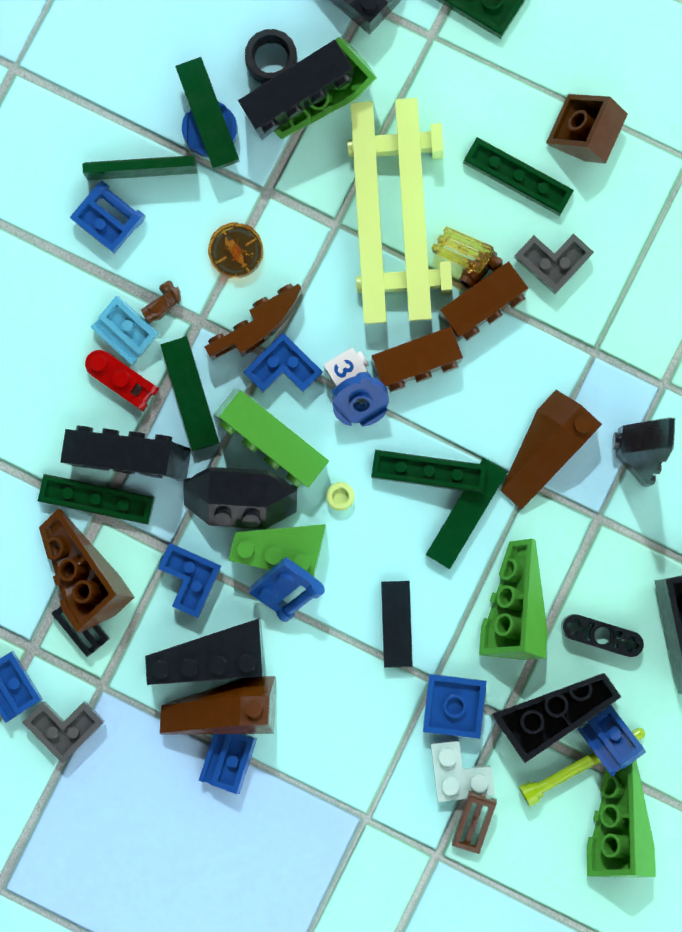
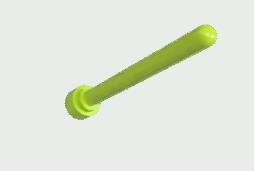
[519,728,645,807]

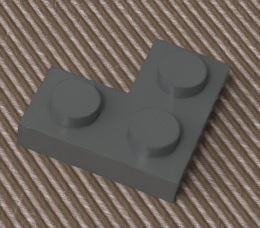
[514,233,594,294]
[22,701,105,763]

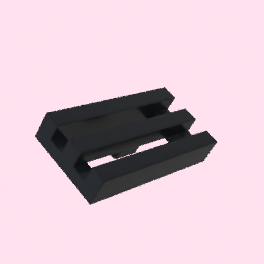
[51,605,111,657]

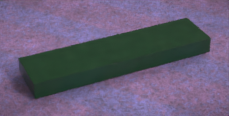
[175,57,240,171]
[463,137,574,216]
[82,155,198,181]
[160,336,220,452]
[371,450,488,494]
[425,458,508,569]
[38,474,155,525]

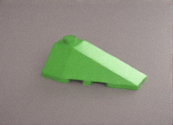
[274,37,377,139]
[479,538,548,660]
[587,760,656,878]

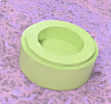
[326,482,354,511]

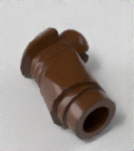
[458,250,503,289]
[141,280,181,324]

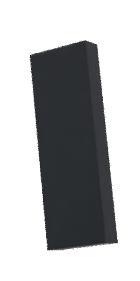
[381,581,413,668]

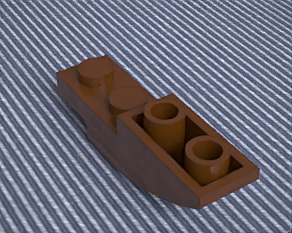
[204,284,302,361]

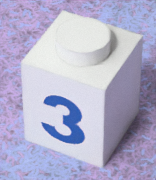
[323,347,369,387]

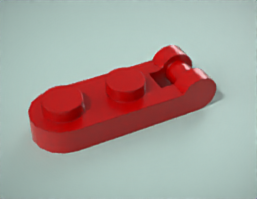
[85,350,160,412]

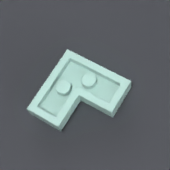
[430,740,495,802]

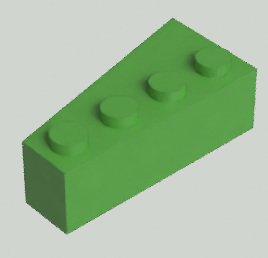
[214,389,329,488]

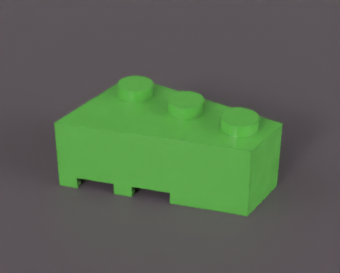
[229,524,326,577]

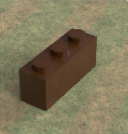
[438,261,529,342]
[371,326,463,393]

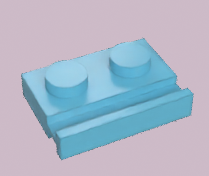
[91,296,160,364]

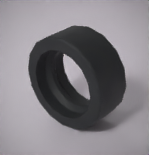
[245,29,297,85]

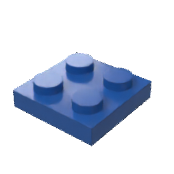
[422,674,487,739]

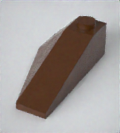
[500,390,602,510]
[39,509,135,633]
[159,676,276,735]

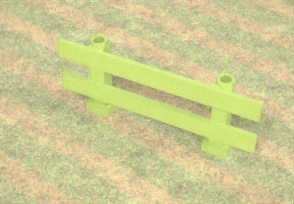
[348,98,453,324]

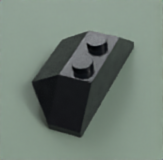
[183,467,298,529]

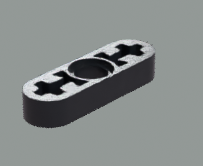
[561,614,644,657]

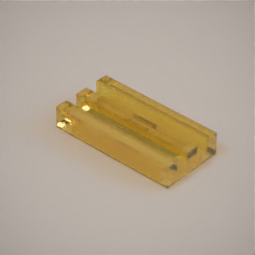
[431,226,494,273]

